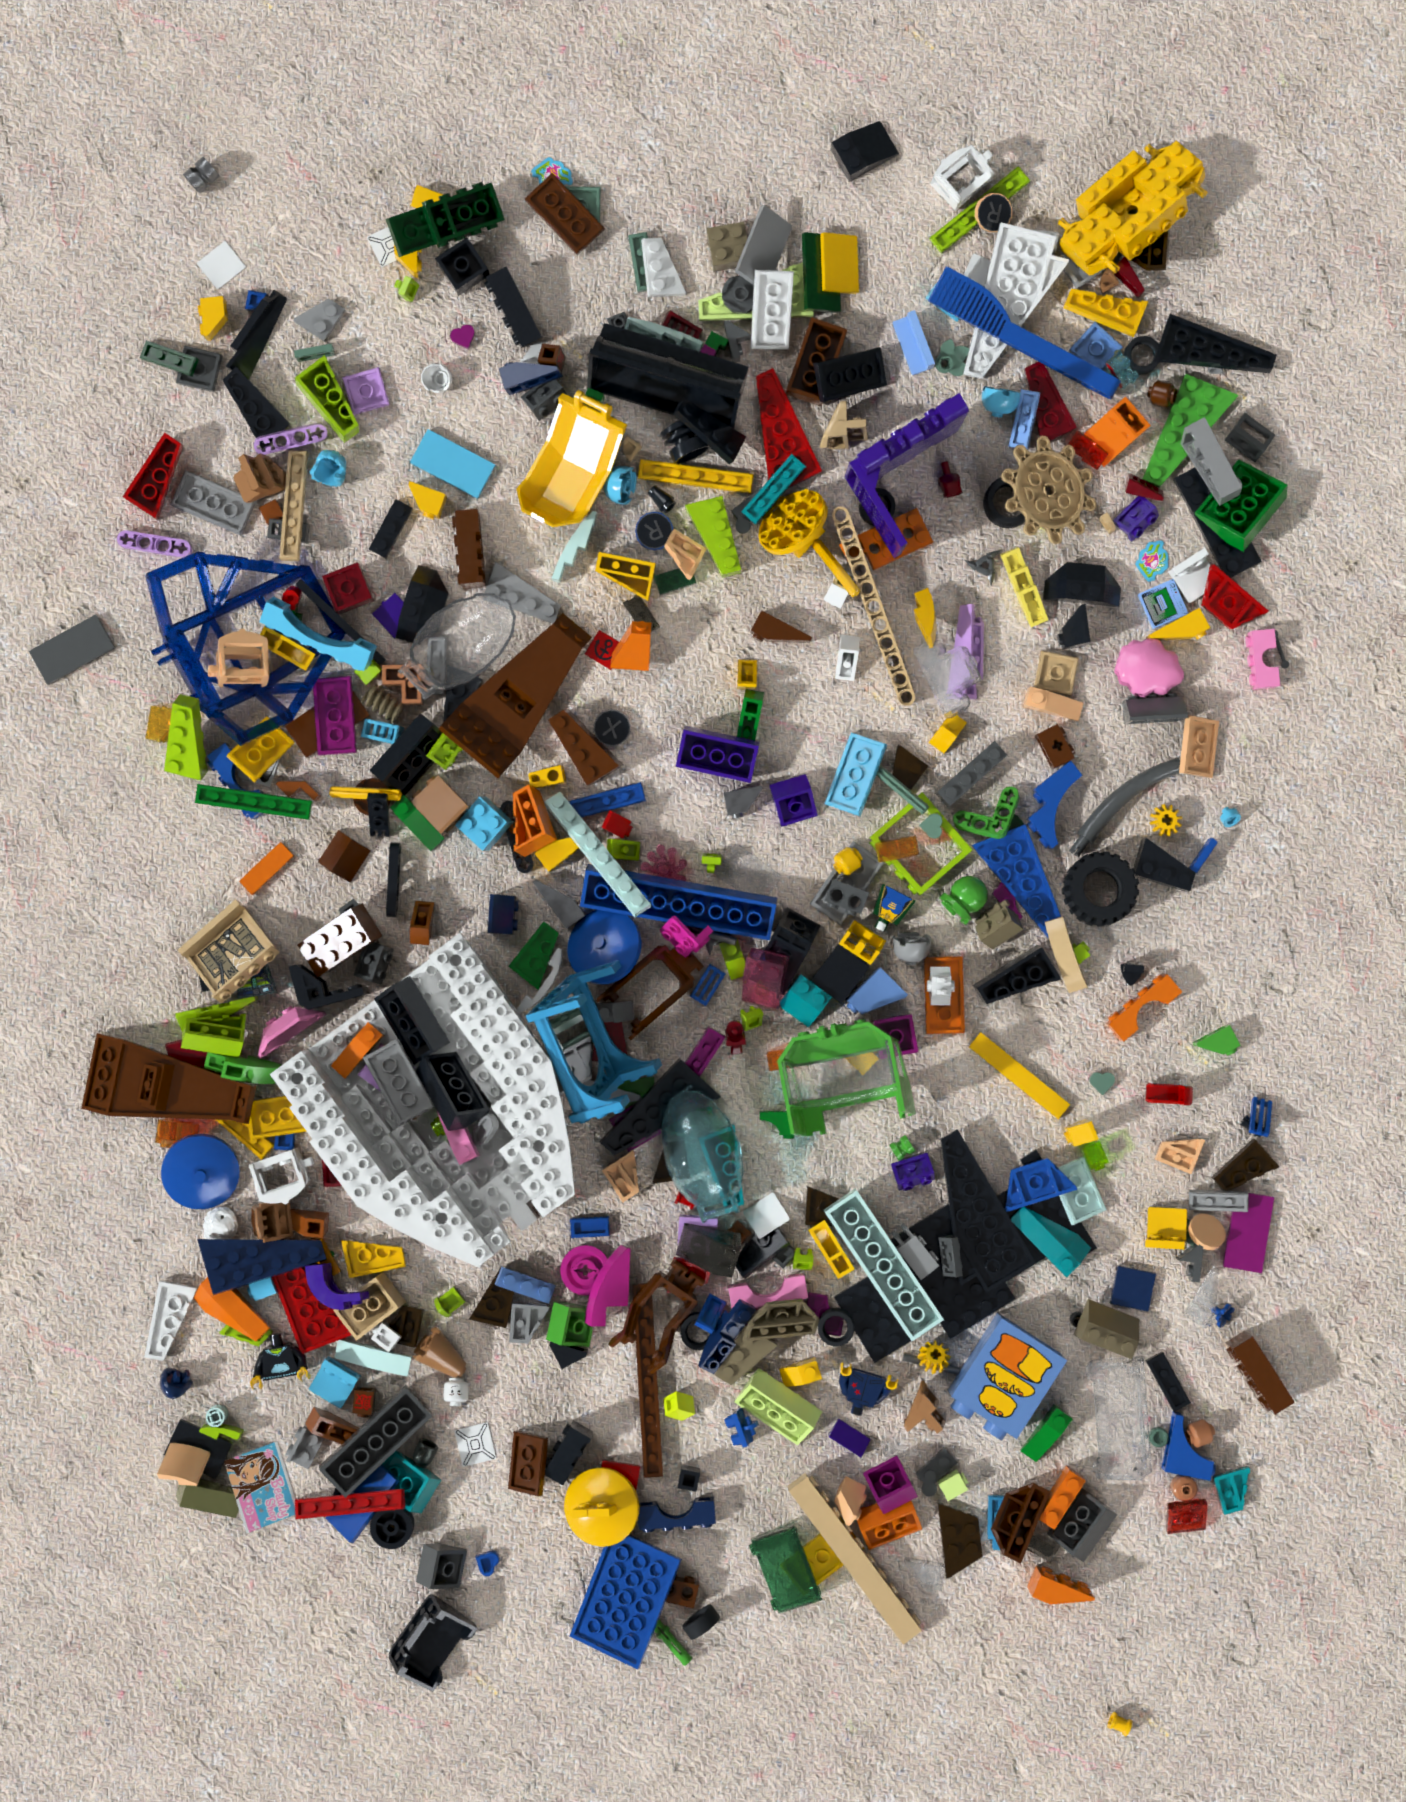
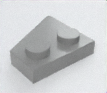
[509,1303,549,1344]

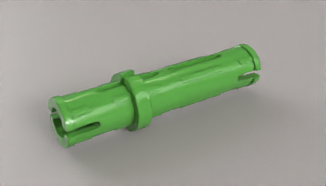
[654,1619,693,1666]

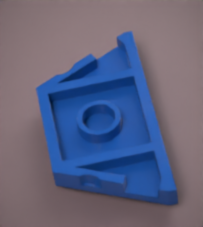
[1005,1158,1077,1212]

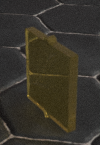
[145,705,172,743]

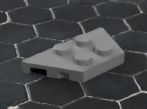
[553,1036,593,1095]

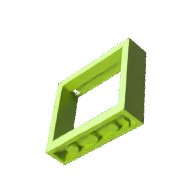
[869,792,972,896]

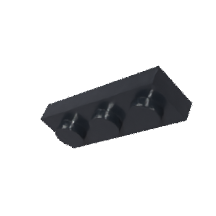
[369,499,413,559]

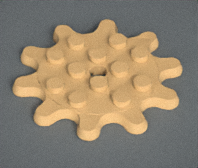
[1001,436,1097,544]

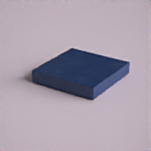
[1110,1265,1156,1312]

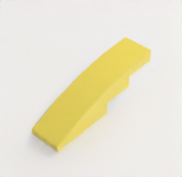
[1000,547,1048,627]

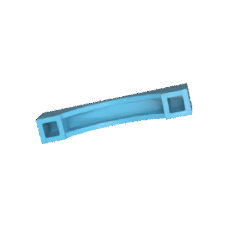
[259,597,377,671]

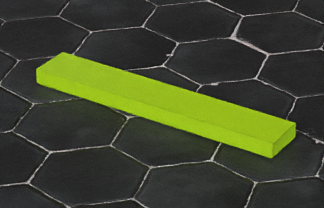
[929,166,1030,254]

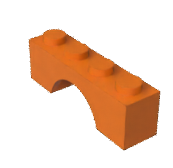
[1106,974,1182,1042]

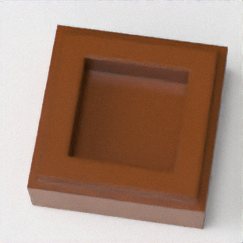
[259,499,283,525]

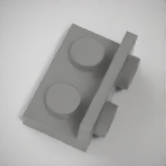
[286,1424,325,1469]

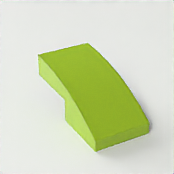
[199,1424,244,1440]

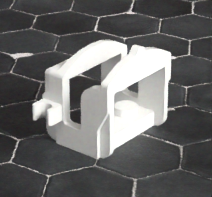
[931,145,994,211]
[249,1147,314,1204]

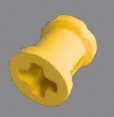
[1107,1712,1133,1736]

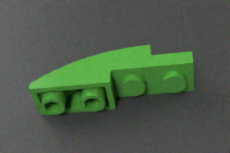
[204,1052,282,1084]

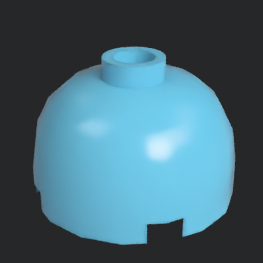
[982,386,1021,418]
[603,466,637,505]

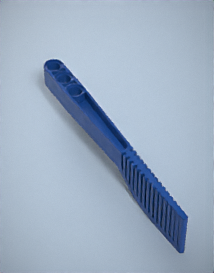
[928,266,1121,399]

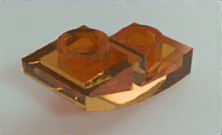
[875,835,919,862]

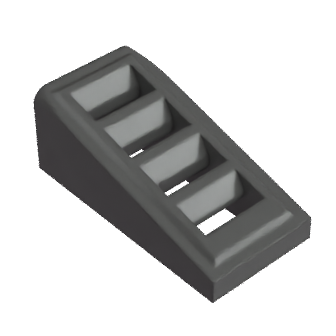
[267,518,310,544]

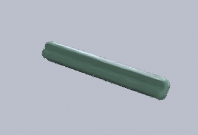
[876,765,929,814]

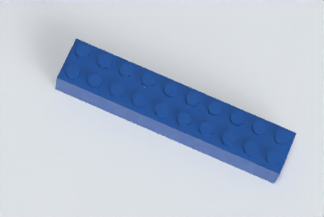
[580,864,777,940]

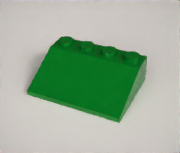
[1195,459,1288,552]

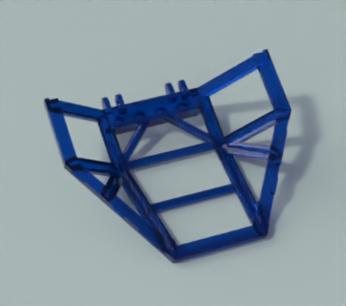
[145,551,346,746]

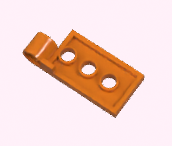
[839,508,933,571]

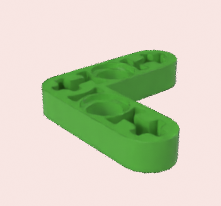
[953,786,1019,839]

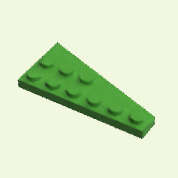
[1142,374,1239,487]

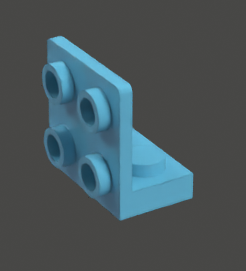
[309,1356,361,1408]

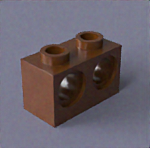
[666,1574,699,1609]

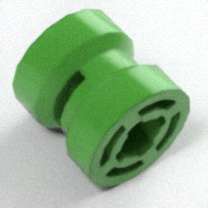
[889,1135,915,1161]

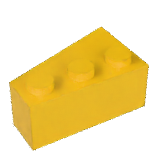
[595,552,657,601]

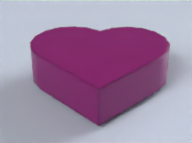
[450,324,475,350]

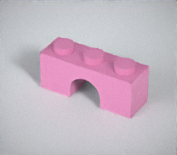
[1245,629,1280,690]

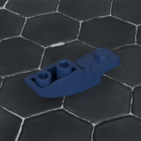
[698,1299,756,1374]

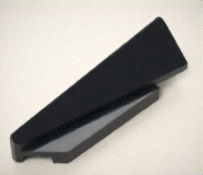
[226,290,287,379]

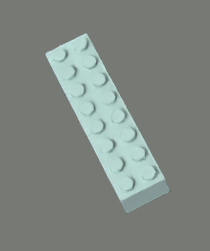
[824,1188,944,1341]

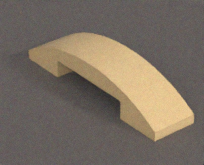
[1045,916,1088,993]

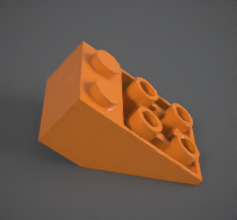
[1079,397,1151,467]
[1027,1566,1095,1605]

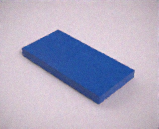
[326,1464,399,1543]

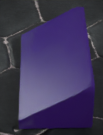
[828,1418,871,1457]

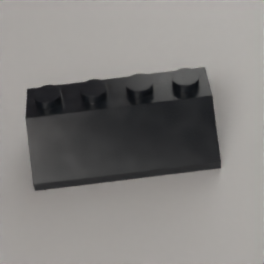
[369,713,442,797]
[374,976,450,1065]
[416,1052,490,1131]

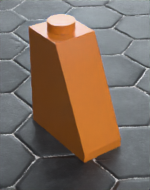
[611,621,652,671]

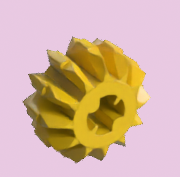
[1149,804,1183,837]
[917,1340,951,1374]

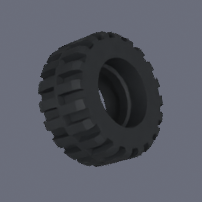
[1062,851,1139,927]

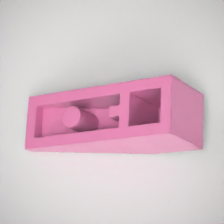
[437,1111,480,1165]

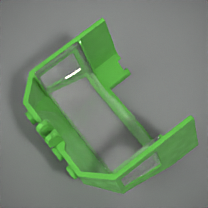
[777,1019,916,1137]

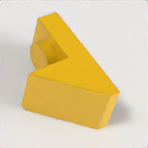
[928,712,967,754]

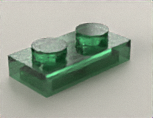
[654,568,696,595]

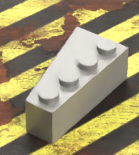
[1180,417,1242,506]

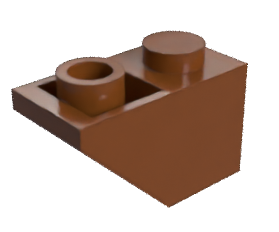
[291,1209,329,1238]

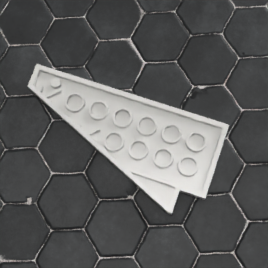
[963,222,1069,379]

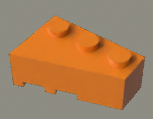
[513,784,557,857]

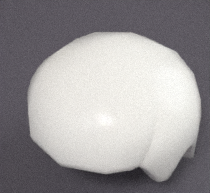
[421,363,452,393]

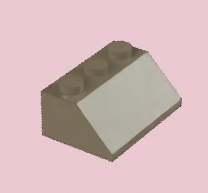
[1073,1299,1140,1359]

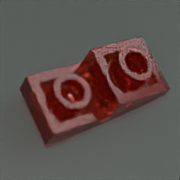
[1067,430,1108,470]

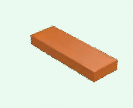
[239,842,294,895]

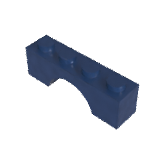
[638,1497,716,1533]

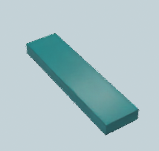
[741,454,806,525]

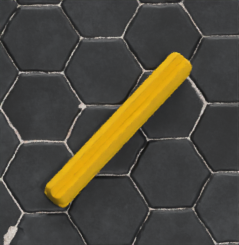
[812,539,860,597]
[329,786,402,801]

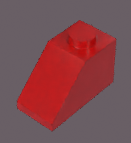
[601,810,633,839]

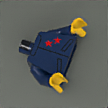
[839,1363,899,1416]

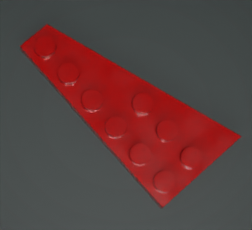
[756,368,822,488]

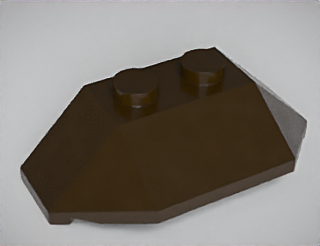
[1131,229,1170,271]

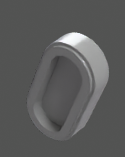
[472,1114,499,1146]

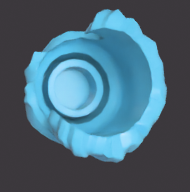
[310,450,346,487]

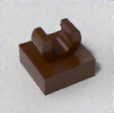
[725,1219,752,1247]

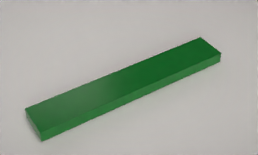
[195,784,313,820]

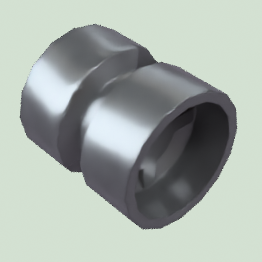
[183,156,220,194]

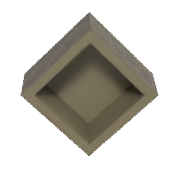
[706,222,747,272]

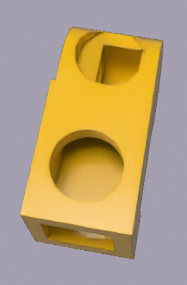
[528,765,567,789]

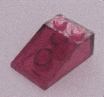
[742,948,789,1009]

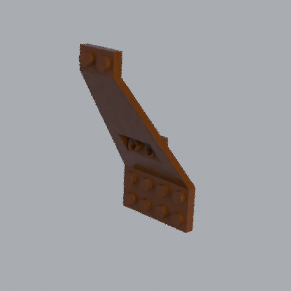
[439,613,592,778]
[81,1033,256,1124]

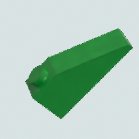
[736,689,764,741]
[390,795,445,851]
[1020,1404,1072,1462]

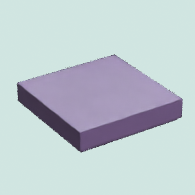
[342,367,390,415]

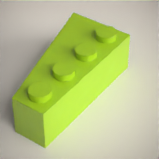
[295,355,359,443]
[685,496,741,578]
[164,694,208,781]

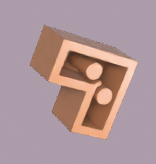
[382,664,424,705]

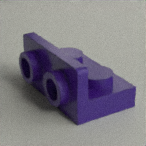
[1113,496,1159,542]
[891,1153,935,1191]

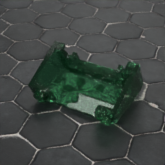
[749,1522,823,1614]

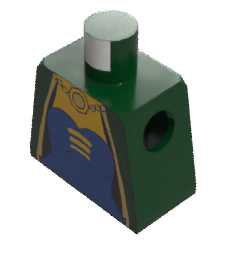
[872,884,915,932]

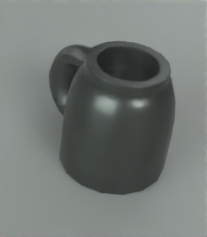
[413,1438,438,1468]

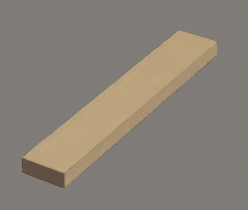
[279,450,309,561]

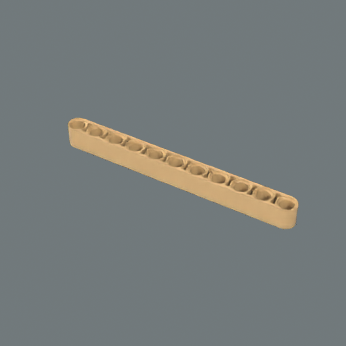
[832,506,915,706]

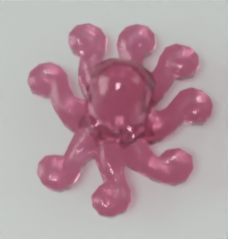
[640,844,687,881]

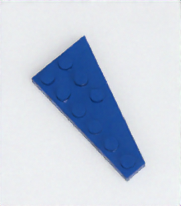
[971,824,1061,938]

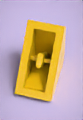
[737,659,757,690]

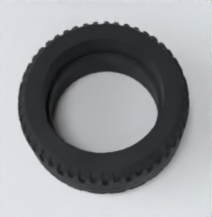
[983,478,1025,528]

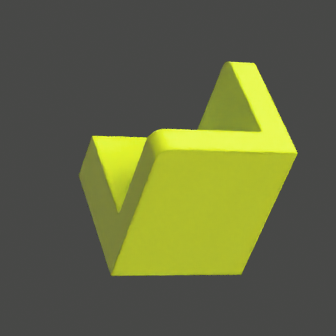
[663,1391,695,1421]

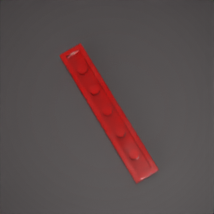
[295,1489,405,1519]

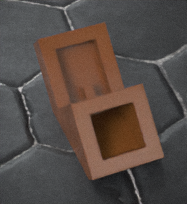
[276,781,322,801]

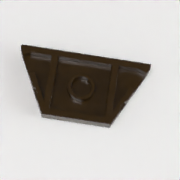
[937,1502,983,1579]

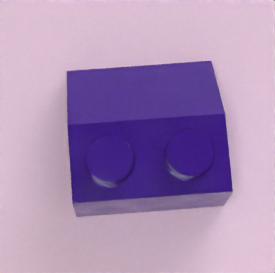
[769,774,818,827]

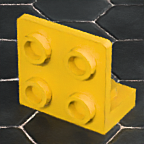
[1145,1207,1187,1250]

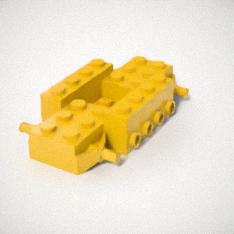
[1058,140,1208,276]

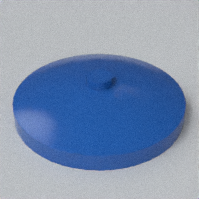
[567,910,642,984]
[161,1134,240,1209]

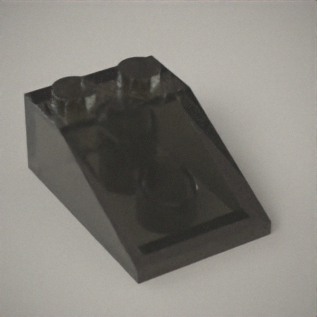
[676,1223,741,1278]

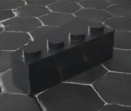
[484,266,542,348]
[973,945,1061,1004]

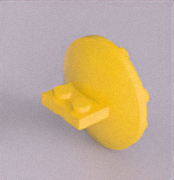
[758,489,828,558]
[564,1467,639,1547]

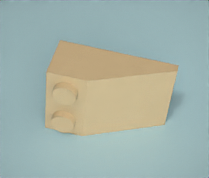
[333,1272,406,1341]

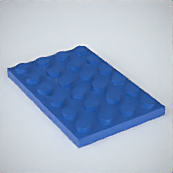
[569,1534,682,1670]

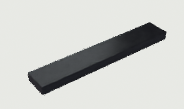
[296,579,386,665]

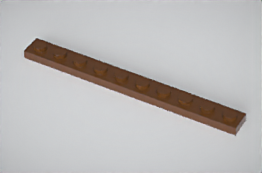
[632,1283,663,1478]

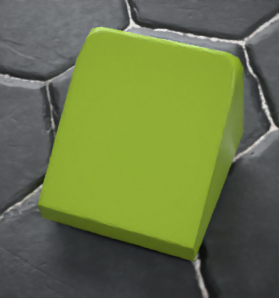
[354,659,382,685]

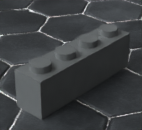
[935,741,1007,807]

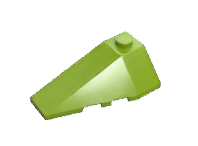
[175,996,259,1032]

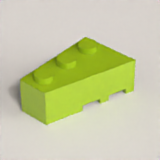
[181,1014,246,1057]

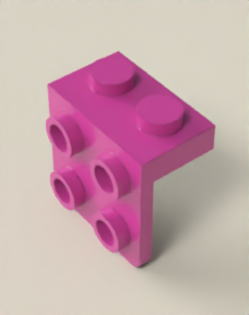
[660,916,713,958]

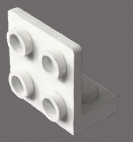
[1168,548,1210,603]

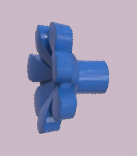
[1212,1303,1235,1328]

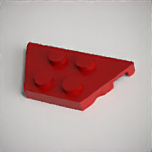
[1201,564,1269,630]

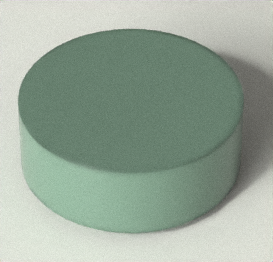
[1148,1427,1169,1447]

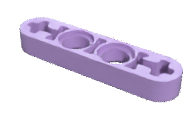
[254,423,327,455]
[117,530,192,558]

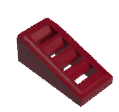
[1114,257,1145,298]
[661,310,703,339]
[1125,473,1164,501]

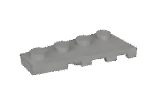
[483,562,561,624]

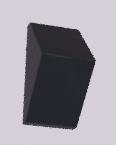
[549,1341,588,1369]

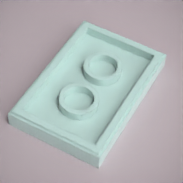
[1058,1156,1106,1225]

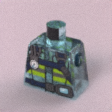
[237,963,277,999]

